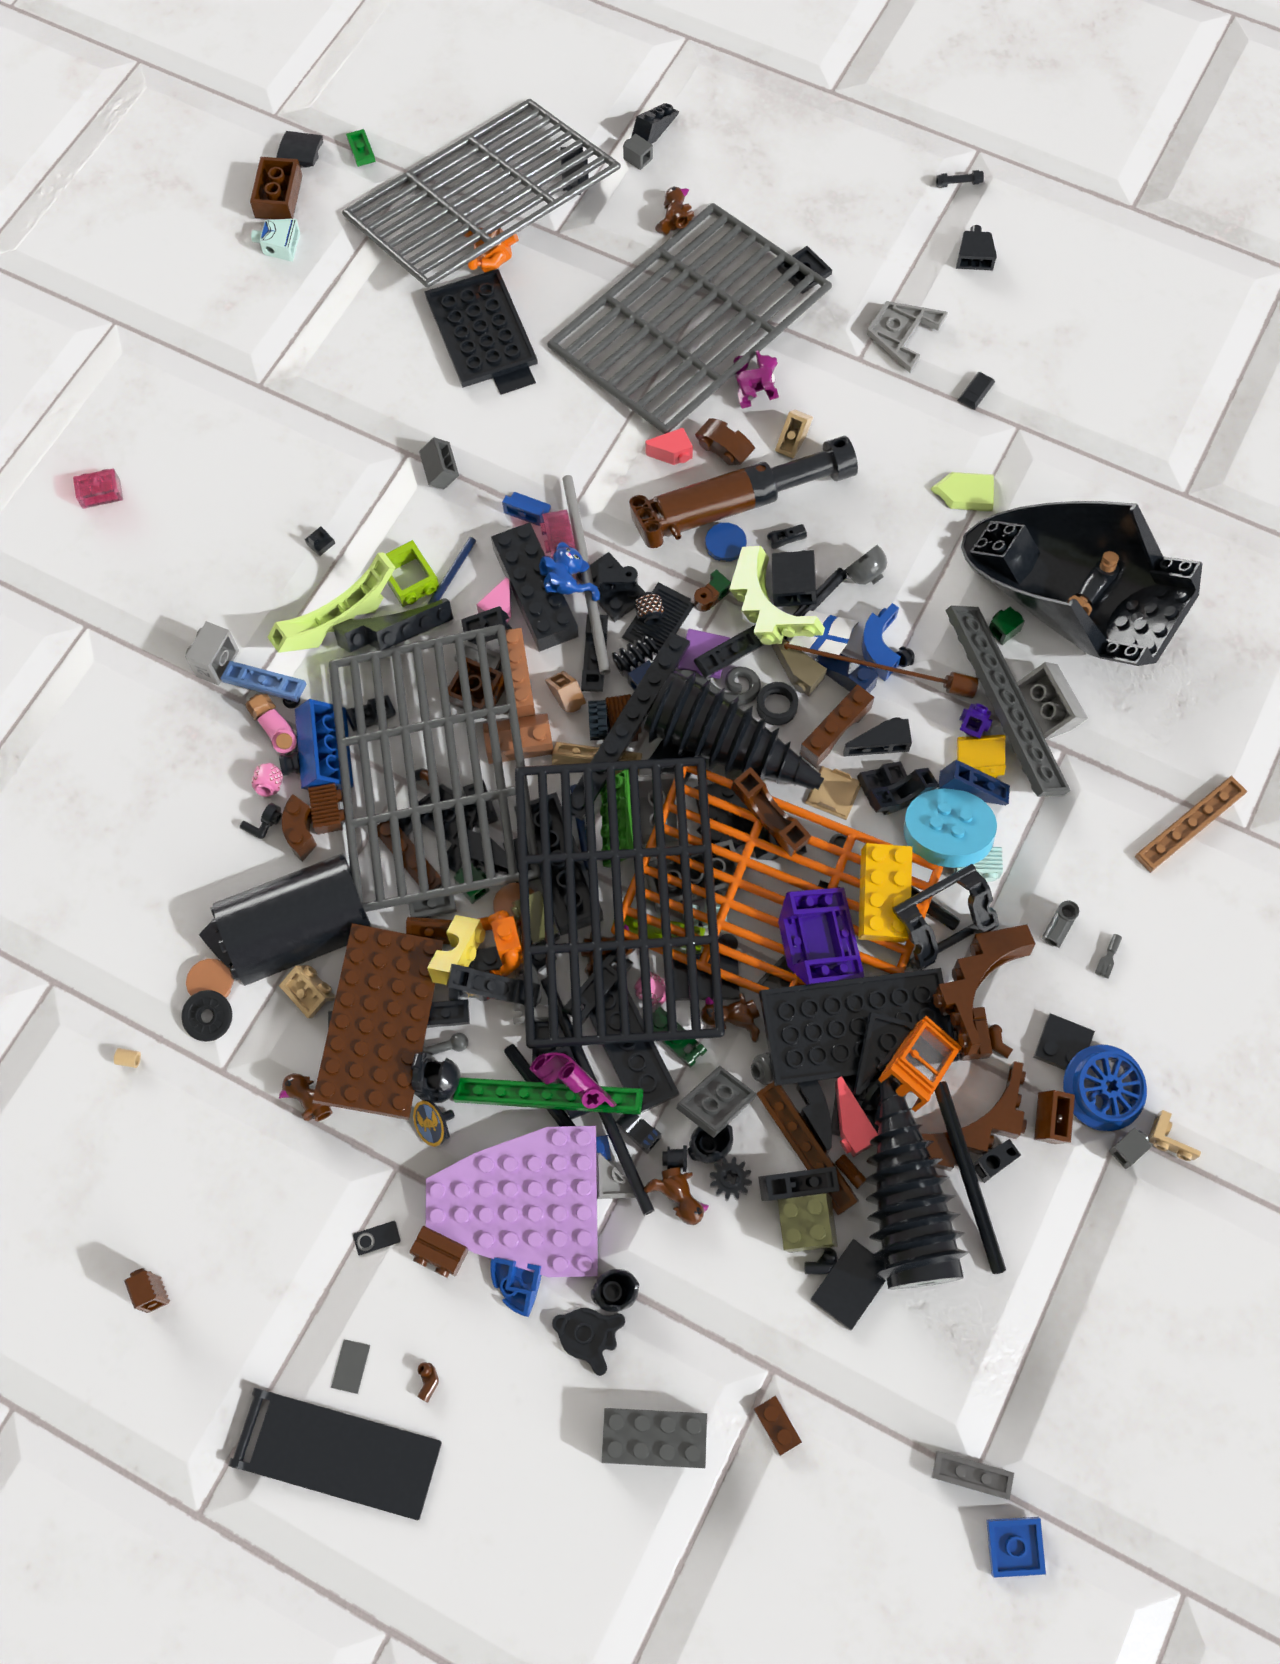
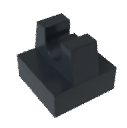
[305,526,335,556]

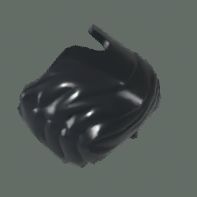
[688,1124,733,1164]
[591,1269,639,1312]

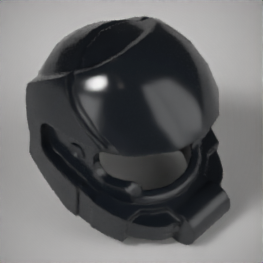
[411,1052,461,1103]

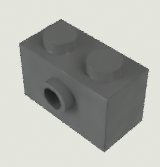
[419,437,459,489]

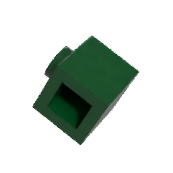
[989,606,1025,645]
[453,864,490,904]

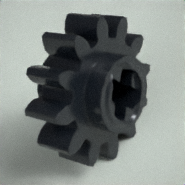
[709,1157,752,1201]

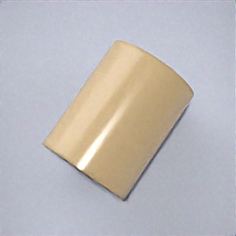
[114,1048,141,1068]

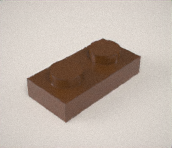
[406,917,452,945]
[753,1395,802,1456]

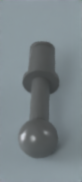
[422,1033,468,1055]

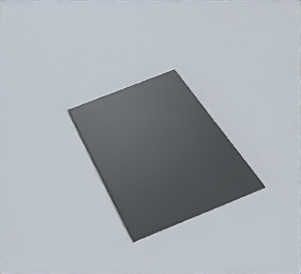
[331,1339,370,1394]

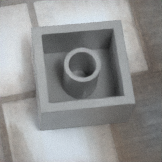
[185,621,239,685]

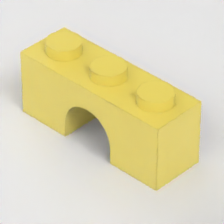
[427,915,485,985]

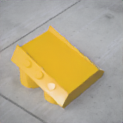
[957,734,1006,779]

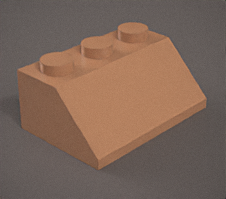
[483,713,553,764]

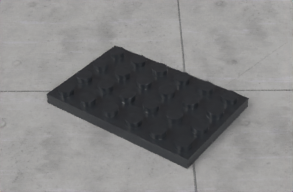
[424,269,538,388]

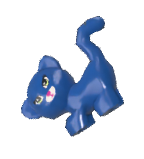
[539,542,600,601]

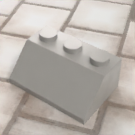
[1017,662,1088,740]

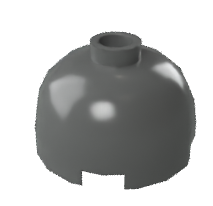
[845,544,887,585]

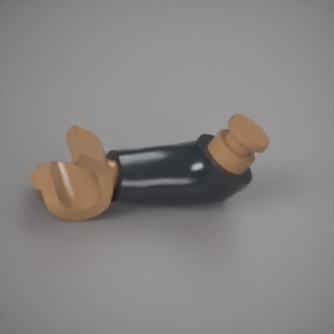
[1067,551,1119,616]

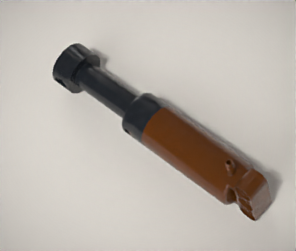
[629,435,858,548]

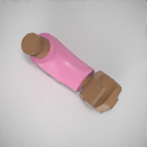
[245,694,297,754]

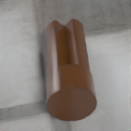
[835,1154,866,1189]

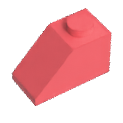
[645,428,693,465]

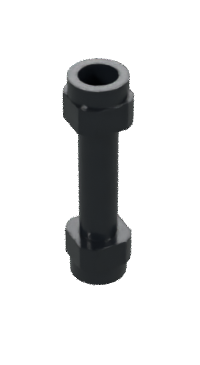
[936,170,984,188]

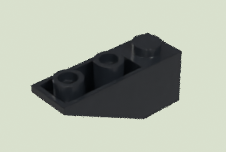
[631,103,679,144]
[459,830,519,875]

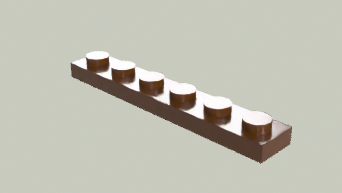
[757,1081,859,1215]

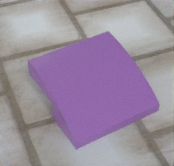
[678,629,730,679]

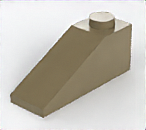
[771,638,827,696]

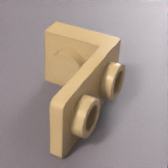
[1148,1110,1201,1161]

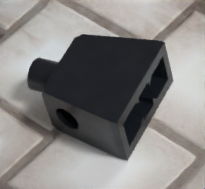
[956,225,997,271]

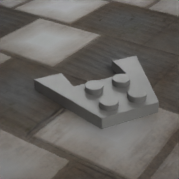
[867,301,948,373]

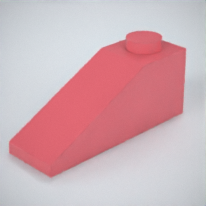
[835,1076,878,1157]

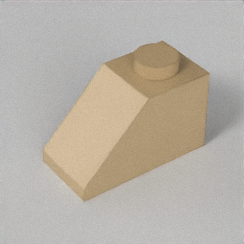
[775,410,813,458]

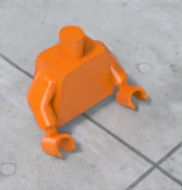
[464,227,519,273]
[477,910,523,977]

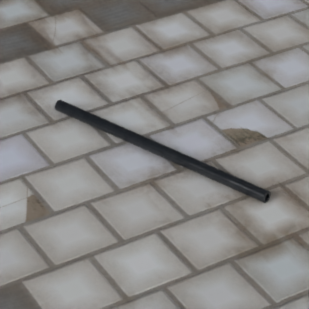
[540,977,655,1216]

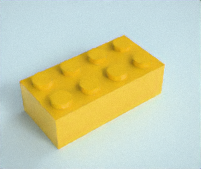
[858,843,912,943]

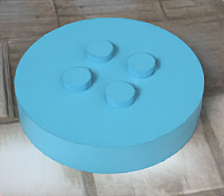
[903,788,997,868]

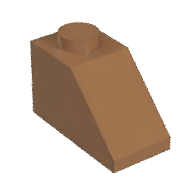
[545,671,586,713]

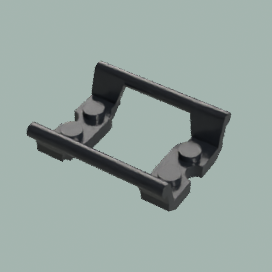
[892,864,999,971]

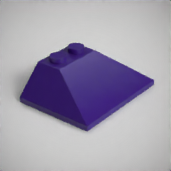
[778,887,865,985]

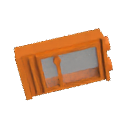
[878,1016,962,1112]

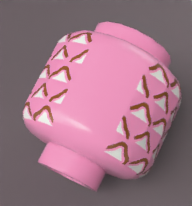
[252,763,283,797]
[634,972,666,1007]

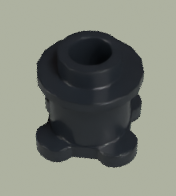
[662,1145,687,1172]

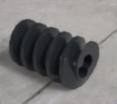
[612,634,659,677]

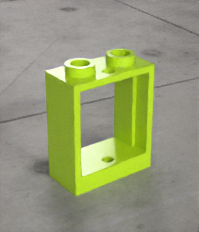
[386,540,439,607]

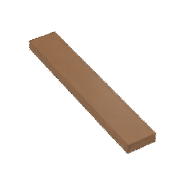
[1135,775,1248,873]

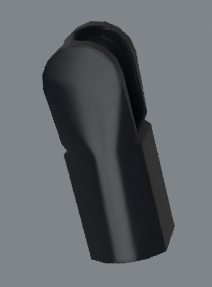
[767,524,807,549]

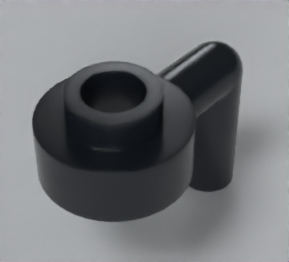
[240,803,282,839]

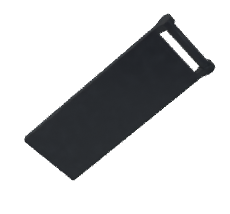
[228,1388,442,1520]

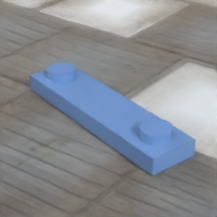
[220,661,307,702]

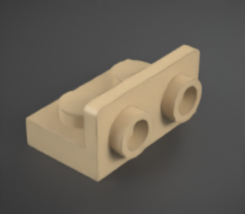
[279,965,336,1018]

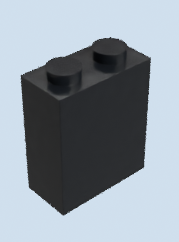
[772,550,817,607]

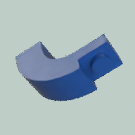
[861,603,901,681]

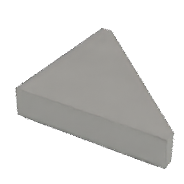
[596,1153,636,1199]

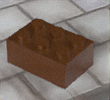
[250,157,302,219]

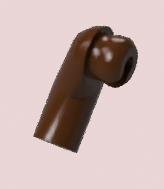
[988,1024,1013,1059]
[417,1362,439,1403]

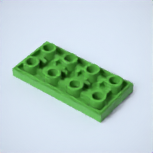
[600,770,633,868]

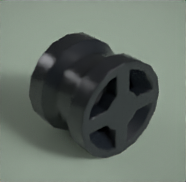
[279,752,300,776]

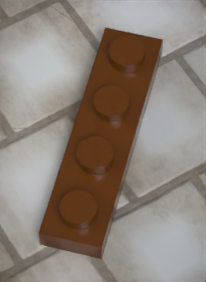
[377,821,442,890]

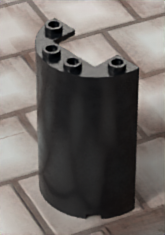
[210,853,372,986]

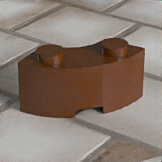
[695,418,755,465]
[282,794,317,862]

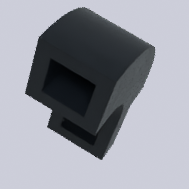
[865,768,939,815]

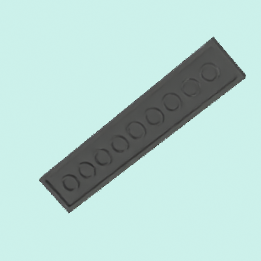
[945,605,1071,797]

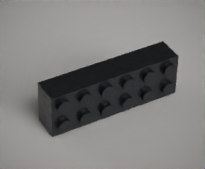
[491,522,579,652]
[514,792,604,936]

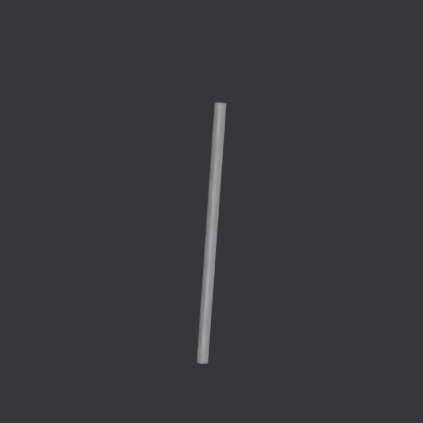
[562,475,611,675]

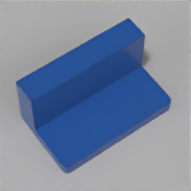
[502,492,551,527]

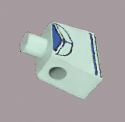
[251,219,300,262]

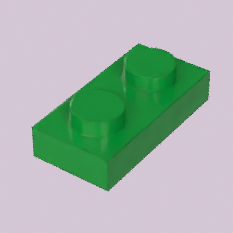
[346,129,376,167]

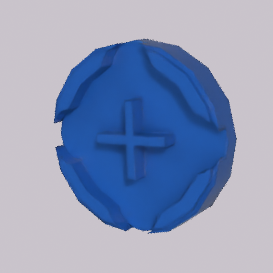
[705,522,747,562]

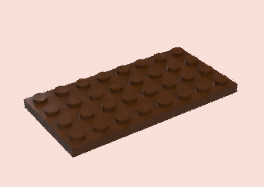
[312,923,444,1120]

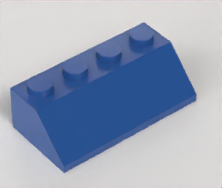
[295,699,354,790]

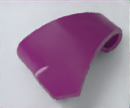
[530,1052,617,1109]

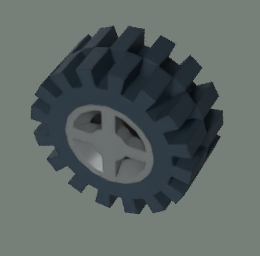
[588,700,608,741]

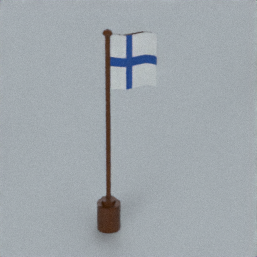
[784,610,979,699]

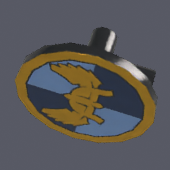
[413,1099,455,1147]

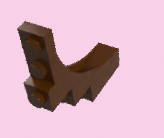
[933,924,1036,1056]
[921,1061,1027,1171]

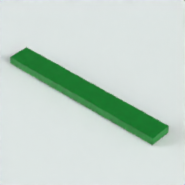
[453,1077,643,1115]

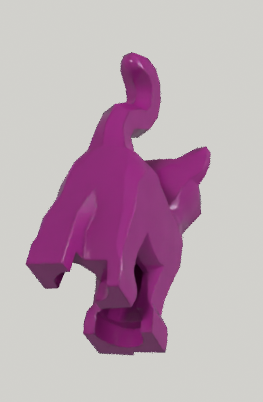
[733,350,779,409]

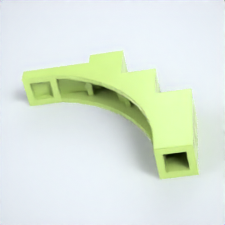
[729,546,825,645]
[267,552,396,653]

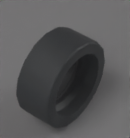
[756,682,798,726]

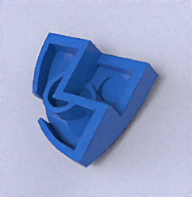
[491,1257,542,1317]

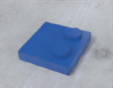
[986,1517,1046,1578]

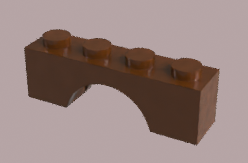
[799,684,875,768]
[731,767,811,857]

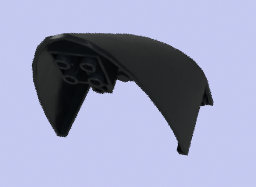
[961,501,1203,666]

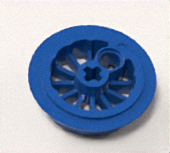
[1063,1044,1147,1131]

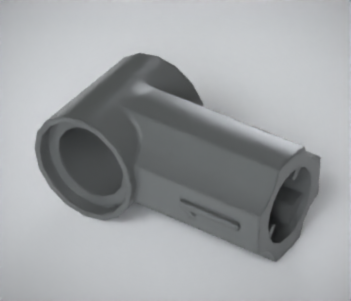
[1042,900,1080,948]

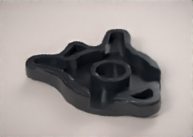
[552,1308,625,1376]

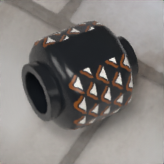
[634,592,665,626]

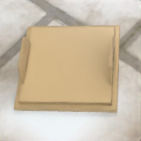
[805,766,861,820]

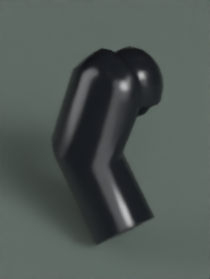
[804,1248,838,1274]

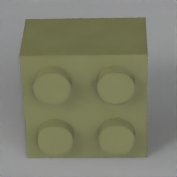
[778,1193,838,1253]

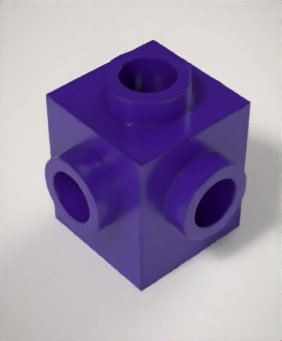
[959,703,993,738]

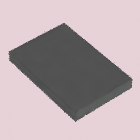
[676,1066,757,1138]

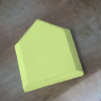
[931,472,994,511]

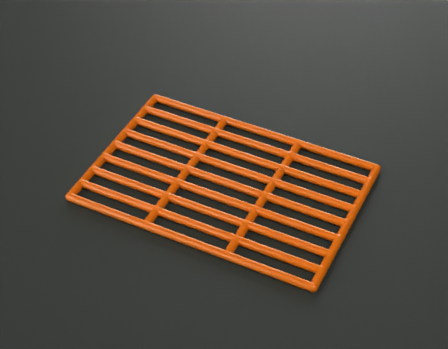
[611,766,943,994]

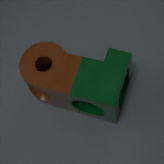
[694,569,731,612]

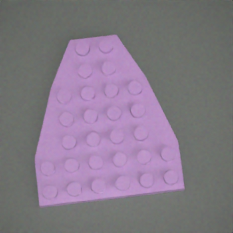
[426,1126,598,1277]

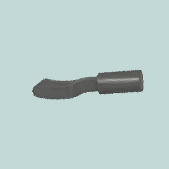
[1095,934,1122,979]

